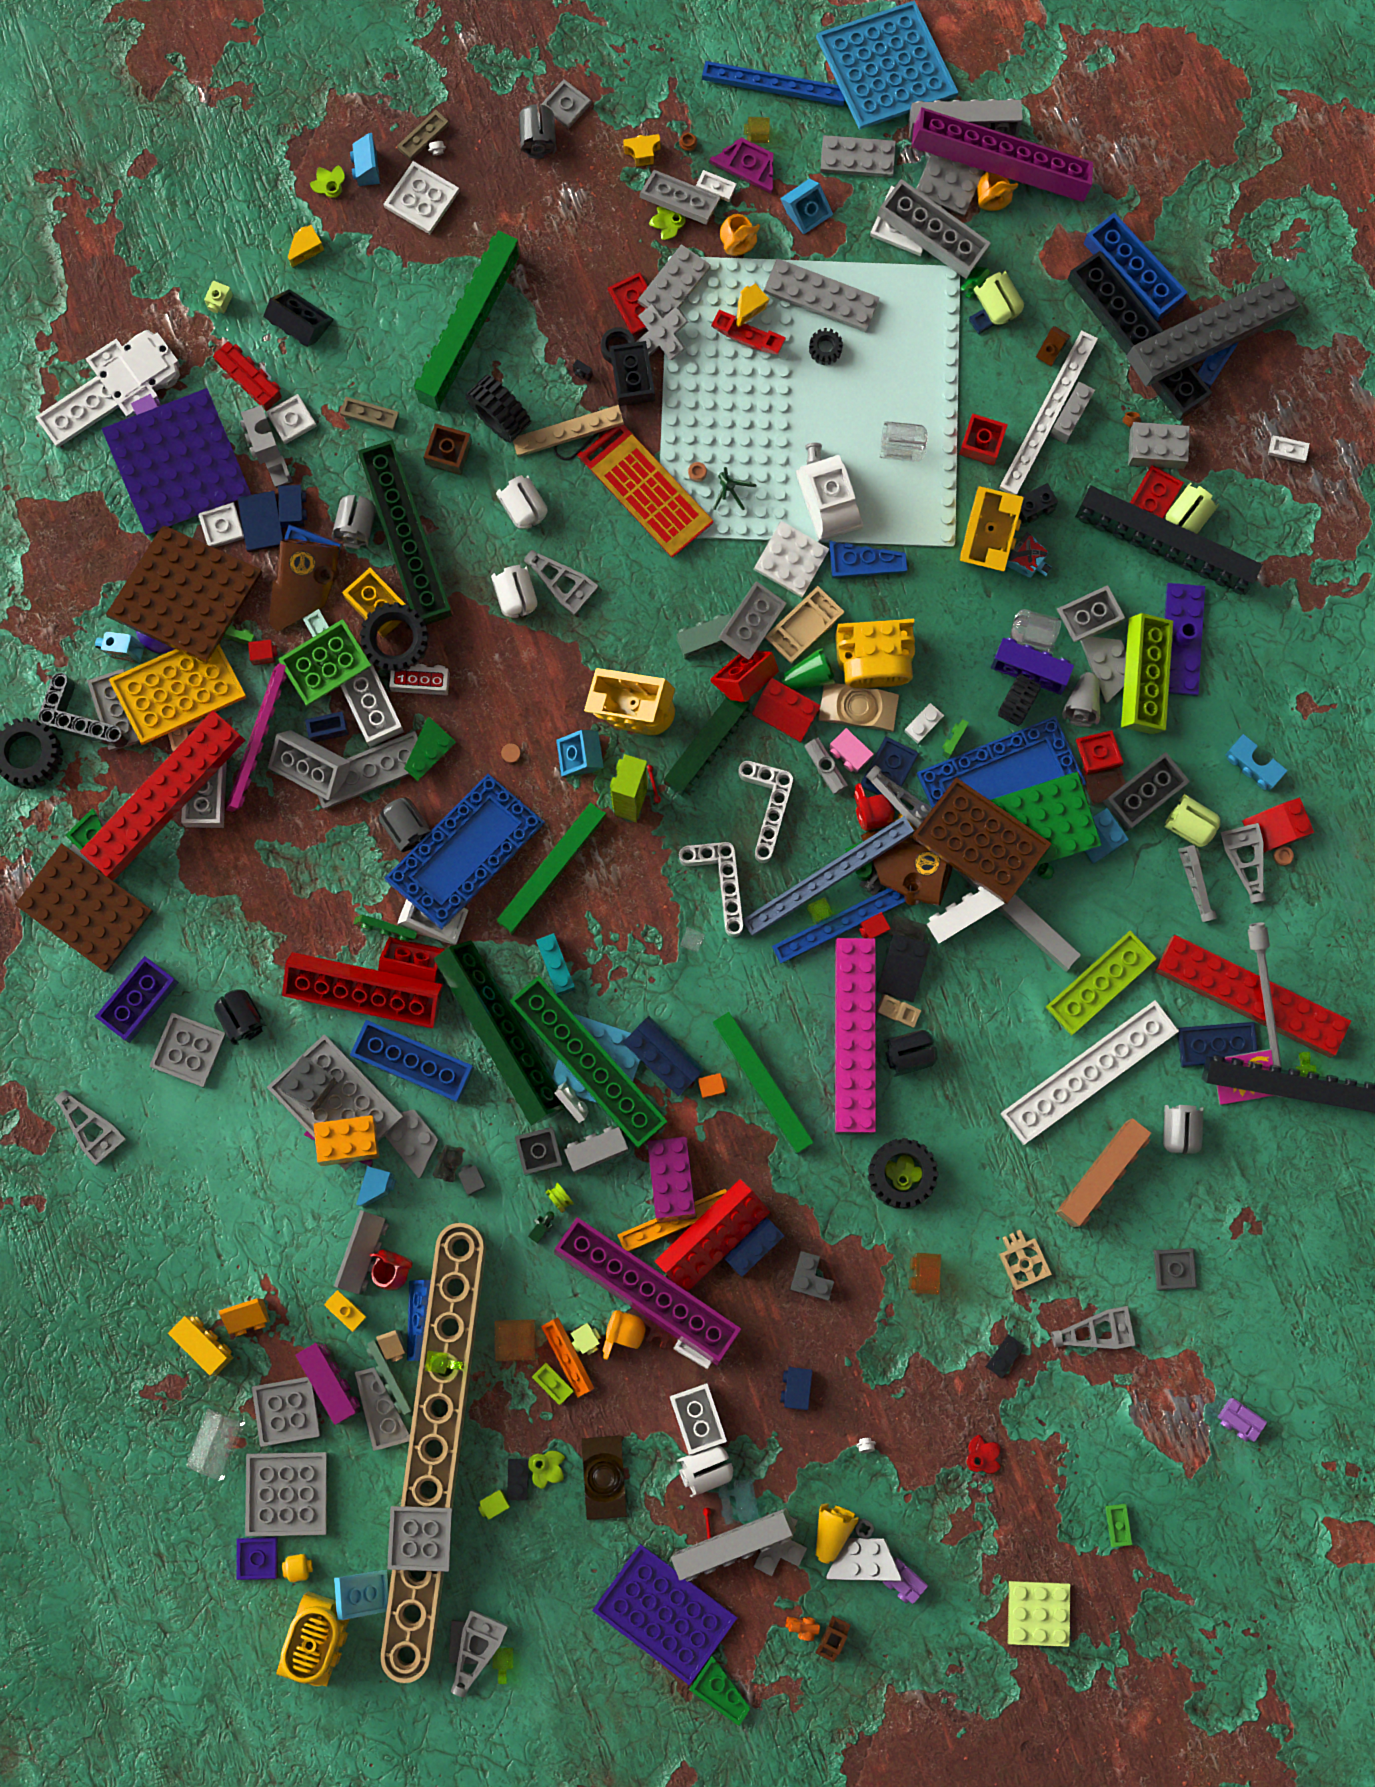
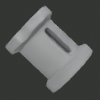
[805,443,823,465]

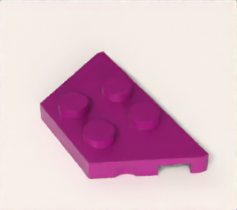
[709,137,773,194]

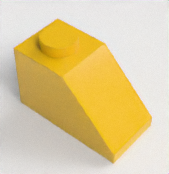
[288,225,324,267]
[736,283,770,327]

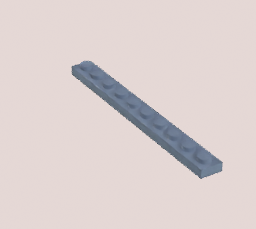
[742,816,915,937]

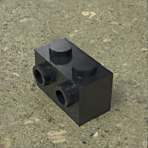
[1019,483,1058,524]

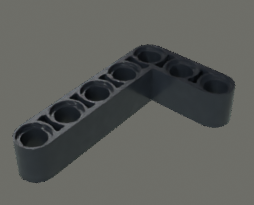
[38,673,129,748]

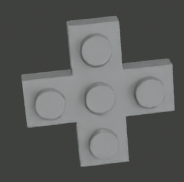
[636,304,689,360]
[753,1516,807,1576]

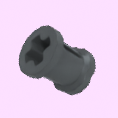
[855,1519,874,1539]

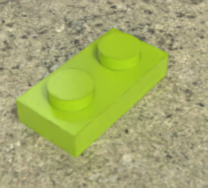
[532,1363,574,1405]

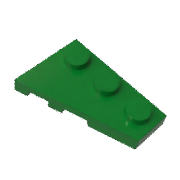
[404,716,456,781]
[66,808,103,850]
[353,914,417,943]
[689,1655,750,1726]

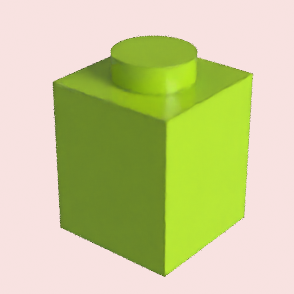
[478,1489,511,1520]

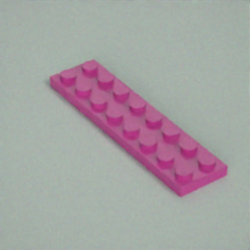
[225,663,287,812]

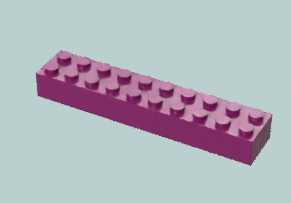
[912,107,1093,202]
[554,1217,741,1366]

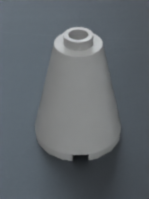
[1062,672,1100,727]

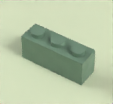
[676,614,731,659]

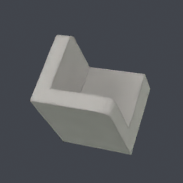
[265,455,293,487]

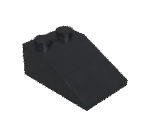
[609,341,655,407]
[876,934,931,1003]

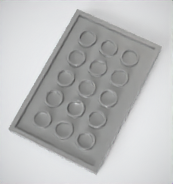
[267,1034,404,1171]

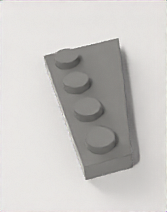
[355,1367,410,1451]

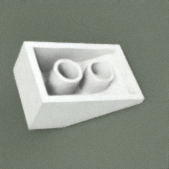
[397,899,468,945]

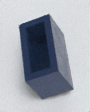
[278,485,308,528]
[305,711,349,743]
[780,1367,812,1410]

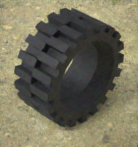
[465,375,531,443]
[360,602,429,672]
[0,718,63,789]
[868,1138,939,1209]

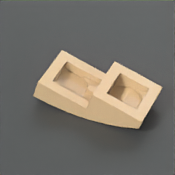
[876,994,921,1028]

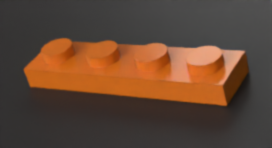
[541,1317,595,1398]

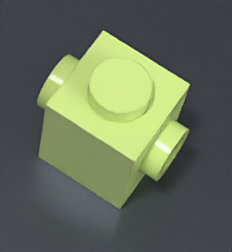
[204,281,233,314]
[570,1323,601,1355]

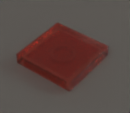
[1081,767,1125,805]

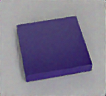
[236,1537,278,1580]

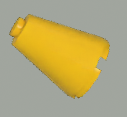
[816,1504,859,1564]

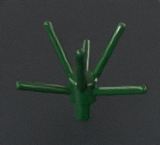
[713,467,757,510]

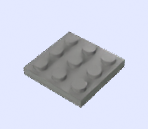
[916,154,984,217]
[149,1013,227,1088]
[252,1377,321,1447]
[387,1506,452,1571]

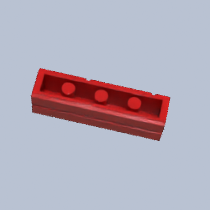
[213,342,282,411]

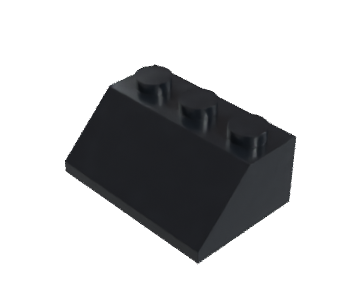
[263,289,333,347]

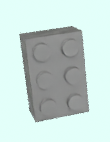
[1128,422,1189,469]
[564,1126,629,1174]

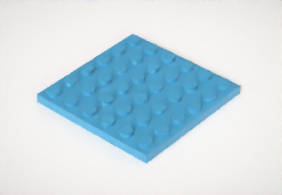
[816,0,959,130]

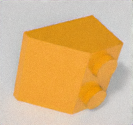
[219,1298,270,1337]

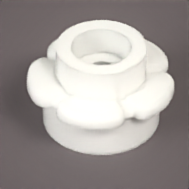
[428,141,446,156]
[857,1438,876,1453]

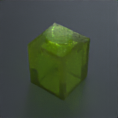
[806,897,833,925]

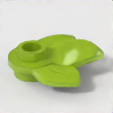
[310,165,345,198]
[649,206,685,240]
[885,1154,922,1191]
[528,1450,565,1489]

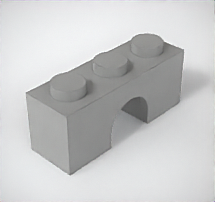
[1050,382,1095,444]
[240,405,281,464]

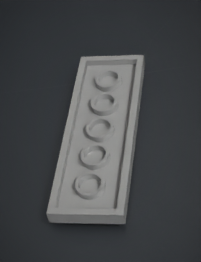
[763,258,880,332]
[318,731,418,810]

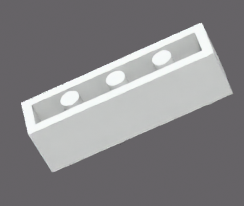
[927,886,1005,943]

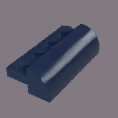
[623,1016,705,1097]

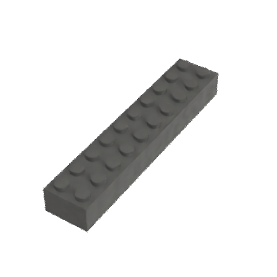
[1126,275,1300,387]

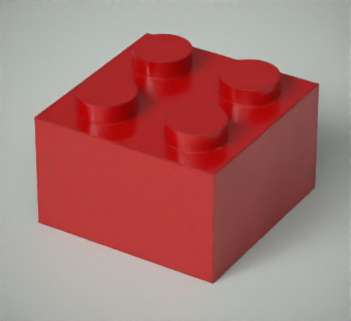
[959,413,1008,466]

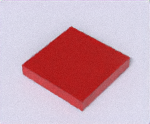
[1075,730,1124,774]

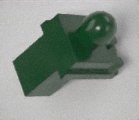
[528,1211,555,1244]

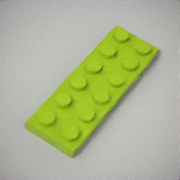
[1045,930,1157,1036]

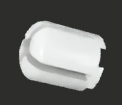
[496,475,547,529]
[491,565,537,618]
[677,1445,733,1498]

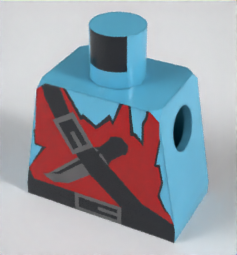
[1006,532,1052,578]
[95,632,144,664]

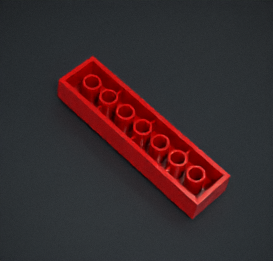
[282,952,443,1029]

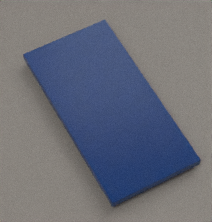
[916,716,1086,809]
[384,774,545,930]

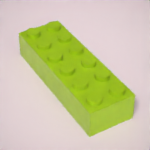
[1121,613,1173,734]
[610,754,648,822]

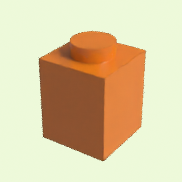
[698,1073,728,1099]

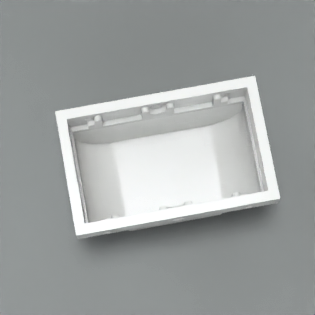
[796,455,864,542]

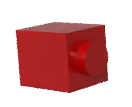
[248,639,278,665]
[859,912,891,939]

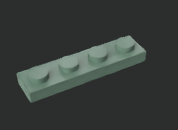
[366,1340,413,1415]

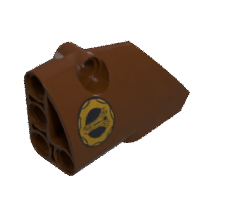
[269,539,339,632]
[861,830,953,906]

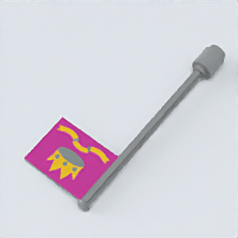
[1216,922,1282,1105]

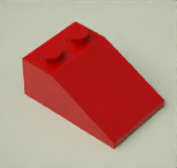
[1242,797,1314,853]

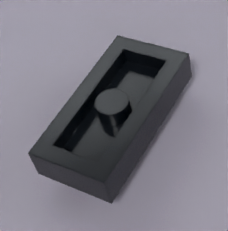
[985,1334,1025,1378]
[507,1459,529,1500]

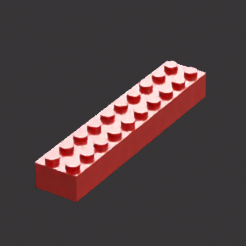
[80,710,246,881]
[1155,935,1351,1058]

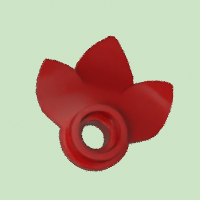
[966,1435,1001,1474]

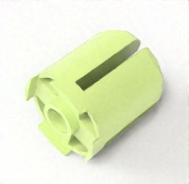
[974,270,1024,325]
[1166,483,1219,534]
[1164,794,1220,847]

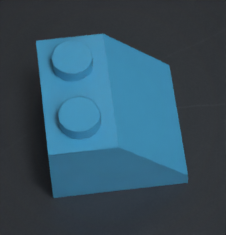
[350,133,380,186]
[780,179,833,234]
[556,730,604,777]
[1085,808,1129,864]
[356,1166,396,1208]

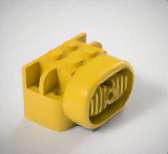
[960,486,1024,571]
[835,619,915,688]
[584,668,675,735]
[276,1591,350,1687]

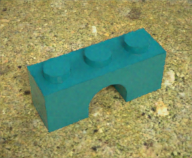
[536,933,575,997]

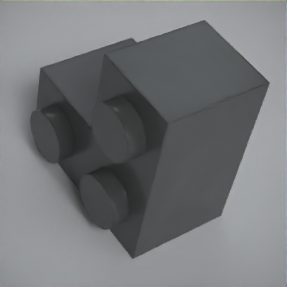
[790,1251,834,1301]

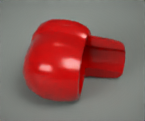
[854,783,895,831]
[369,1249,413,1291]

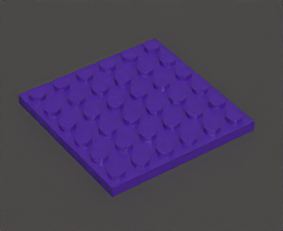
[101,388,251,535]

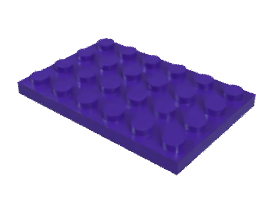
[592,1543,737,1685]

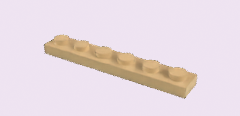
[513,405,624,457]

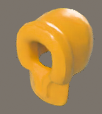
[976,172,1018,211]
[720,214,760,256]
[602,1310,646,1360]

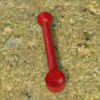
[647,765,661,804]
[703,1508,711,1539]

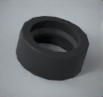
[601,327,635,364]

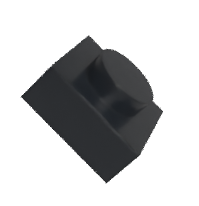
[573,359,593,381]

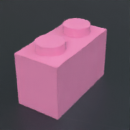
[829,728,873,774]

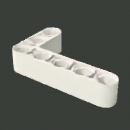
[739,761,793,863]
[679,842,743,937]

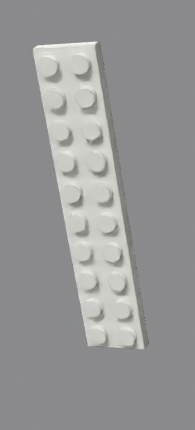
[1000,1000,1179,1145]

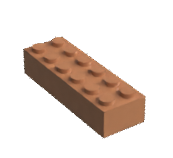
[1055,1118,1151,1228]

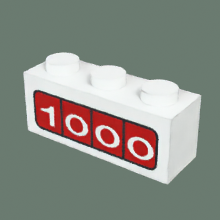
[389,664,450,695]

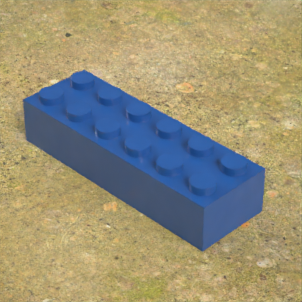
[1084,212,1188,322]
[350,1020,474,1104]

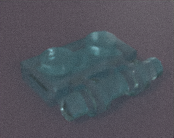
[718,1478,759,1524]

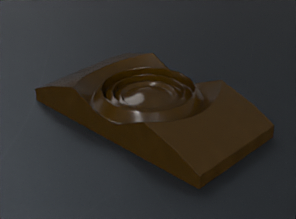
[582,1435,627,1520]

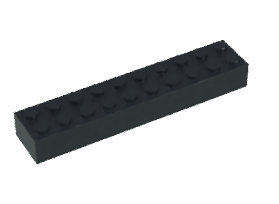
[1067,251,1212,421]
[1075,485,1263,595]

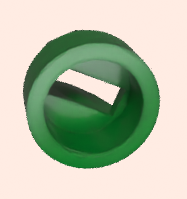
[1038,863,1055,880]

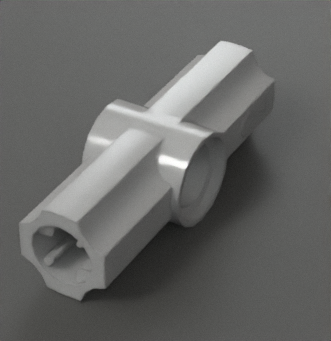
[804,738,848,795]

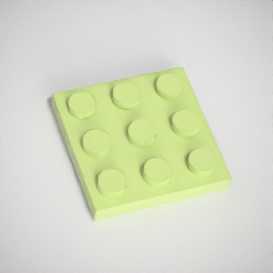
[1008,1581,1070,1647]

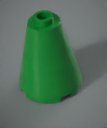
[781,648,836,690]

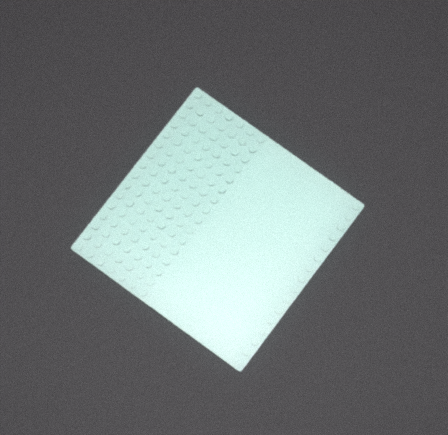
[660,256,960,547]

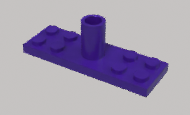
[1164,583,1205,696]

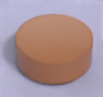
[688,462,707,482]
[501,744,521,764]
[1273,846,1294,866]

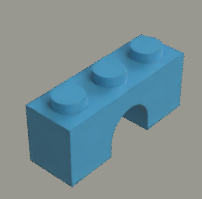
[1225,734,1288,791]

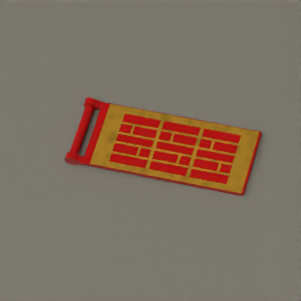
[577,425,713,558]

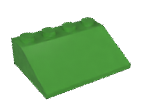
[278,619,372,706]

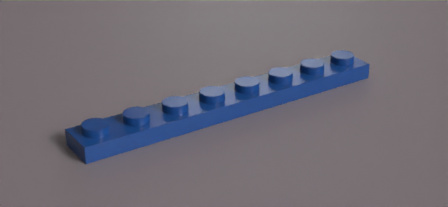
[702,61,845,106]
[772,888,905,964]

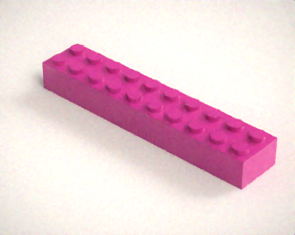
[835,938,876,1134]

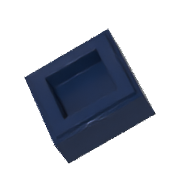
[969,309,994,334]

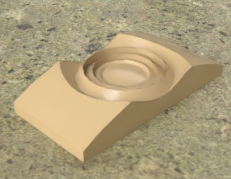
[765,586,844,664]
[818,684,899,732]

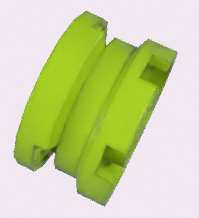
[545,1182,574,1213]

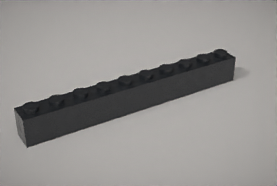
[1202,1054,1375,1113]

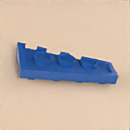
[829,540,907,578]
[407,1280,431,1361]

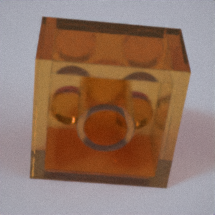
[909,1253,941,1295]
[495,1319,536,1361]

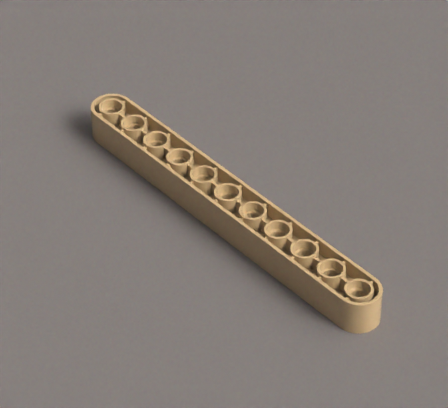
[381,1223,486,1683]

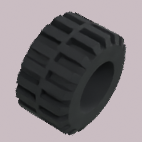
[998,674,1041,726]

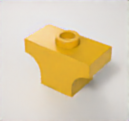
[623,134,660,167]
[324,1290,367,1332]

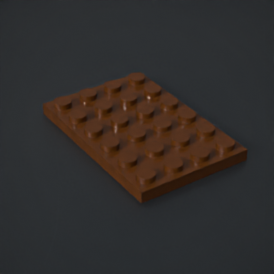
[912,777,1051,904]
[15,843,153,973]

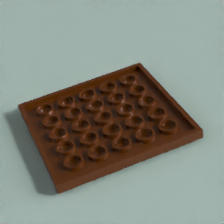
[106,526,262,663]

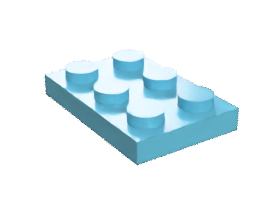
[334,1570,389,1620]

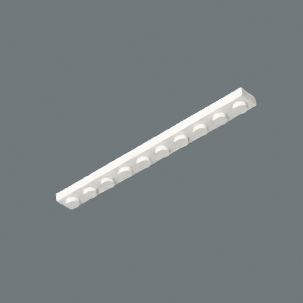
[999,330,1098,495]

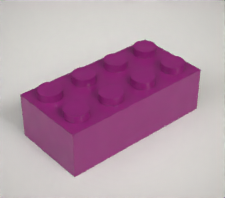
[647,1137,696,1223]
[295,1342,361,1425]

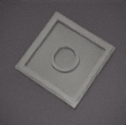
[541,79,592,129]

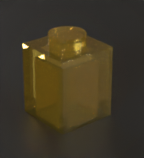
[744,117,770,143]

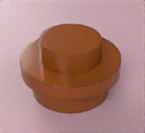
[679,132,697,151]
[1122,412,1141,427]

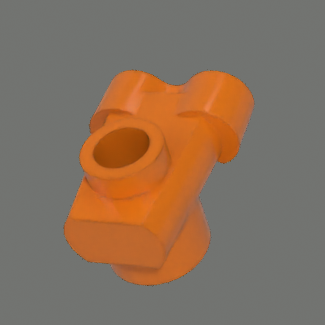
[786,1617,820,1641]

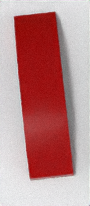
[711,310,786,355]

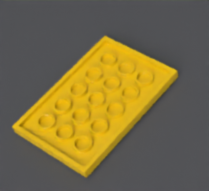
[109,644,246,745]

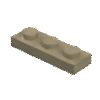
[397,110,449,161]
[340,397,399,431]

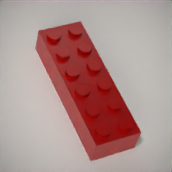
[654,1179,770,1292]

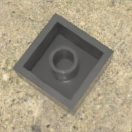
[279,1055,337,1113]
[515,1127,563,1176]

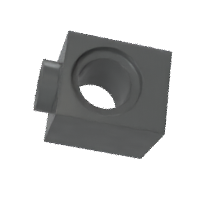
[458,1164,487,1196]

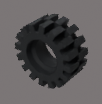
[809,328,843,365]

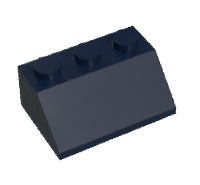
[723,1217,784,1277]

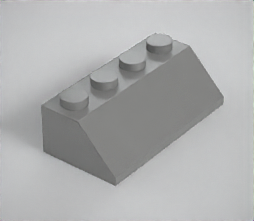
[268,730,351,801]
[334,1210,389,1295]

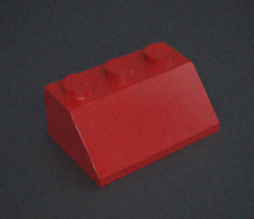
[710,650,779,702]
[752,678,821,743]
[378,937,445,983]

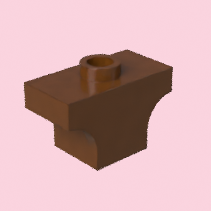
[1036,326,1071,366]
[815,1615,851,1662]

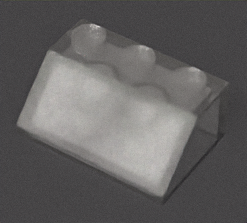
[186,1408,245,1481]

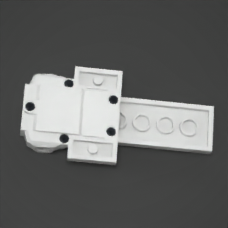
[36,330,181,448]

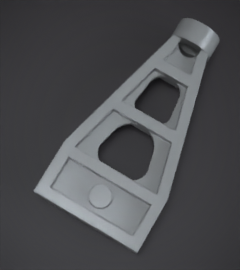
[524,550,598,616]
[866,765,932,828]
[1221,823,1266,904]
[1178,845,1217,922]
[55,1090,127,1166]
[1051,1306,1135,1349]
[451,1609,509,1697]

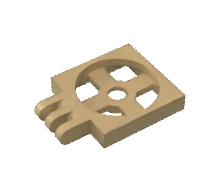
[999,1230,1052,1291]

